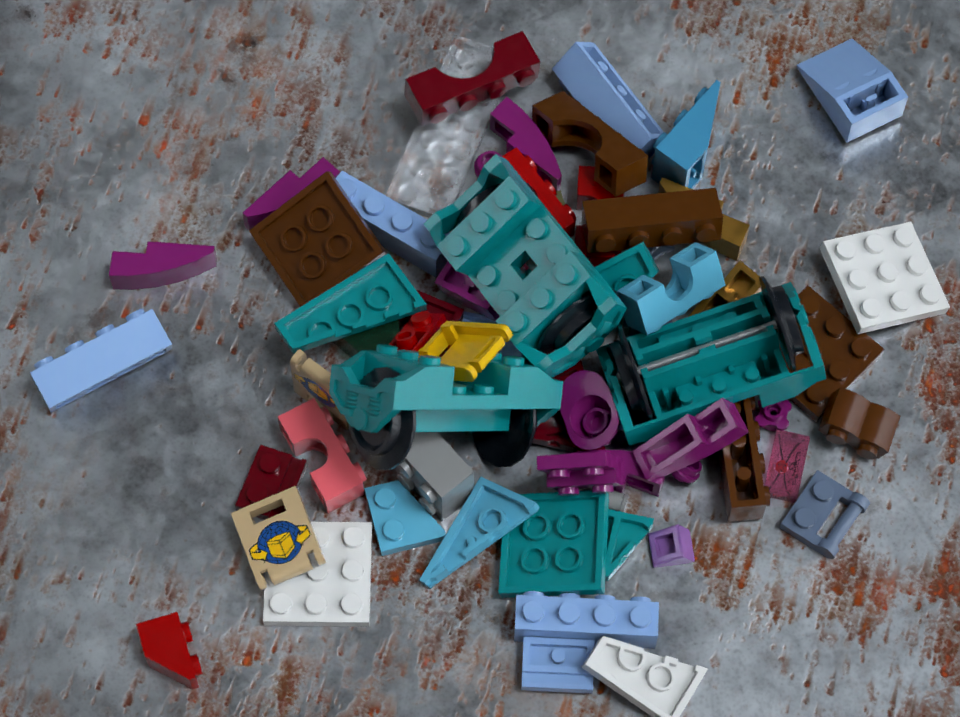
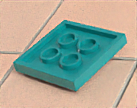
[498,490,609,598]

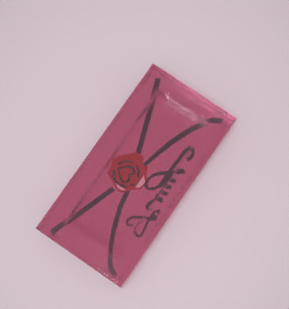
[764,429,810,503]

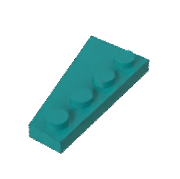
[274,253,427,354]

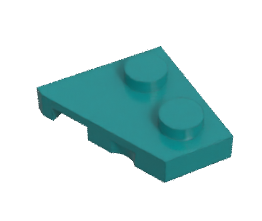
[605,509,654,581]

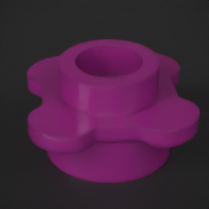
[755,400,792,431]

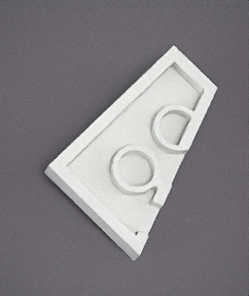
[581,636,708,717]

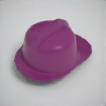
[560,370,620,450]

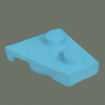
[364,480,446,556]

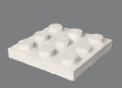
[819,222,950,334]
[263,522,372,627]

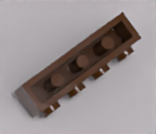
[581,188,723,254]
[717,396,770,522]

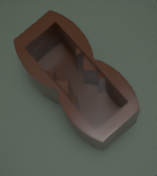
[818,388,901,459]

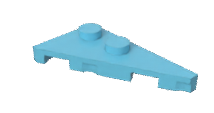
[419,476,540,589]

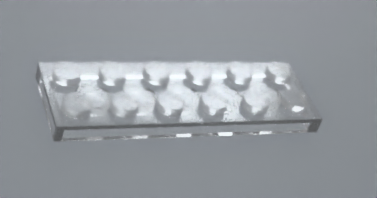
[386,35,500,218]

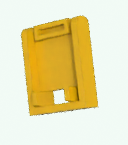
[418,321,513,382]

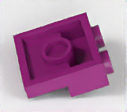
[537,451,624,496]

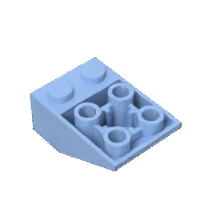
[796,38,908,143]

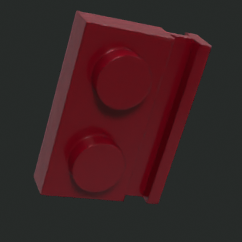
[235,444,308,520]

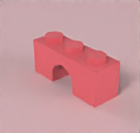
[277,398,367,513]

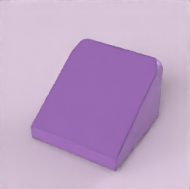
[648,524,695,568]

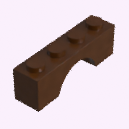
[532,91,648,197]

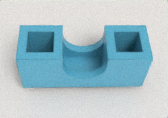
[617,242,726,335]

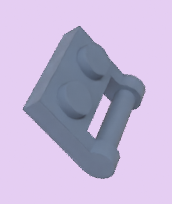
[780,470,870,559]

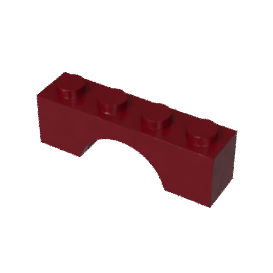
[404,31,541,126]

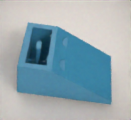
[651,80,721,189]

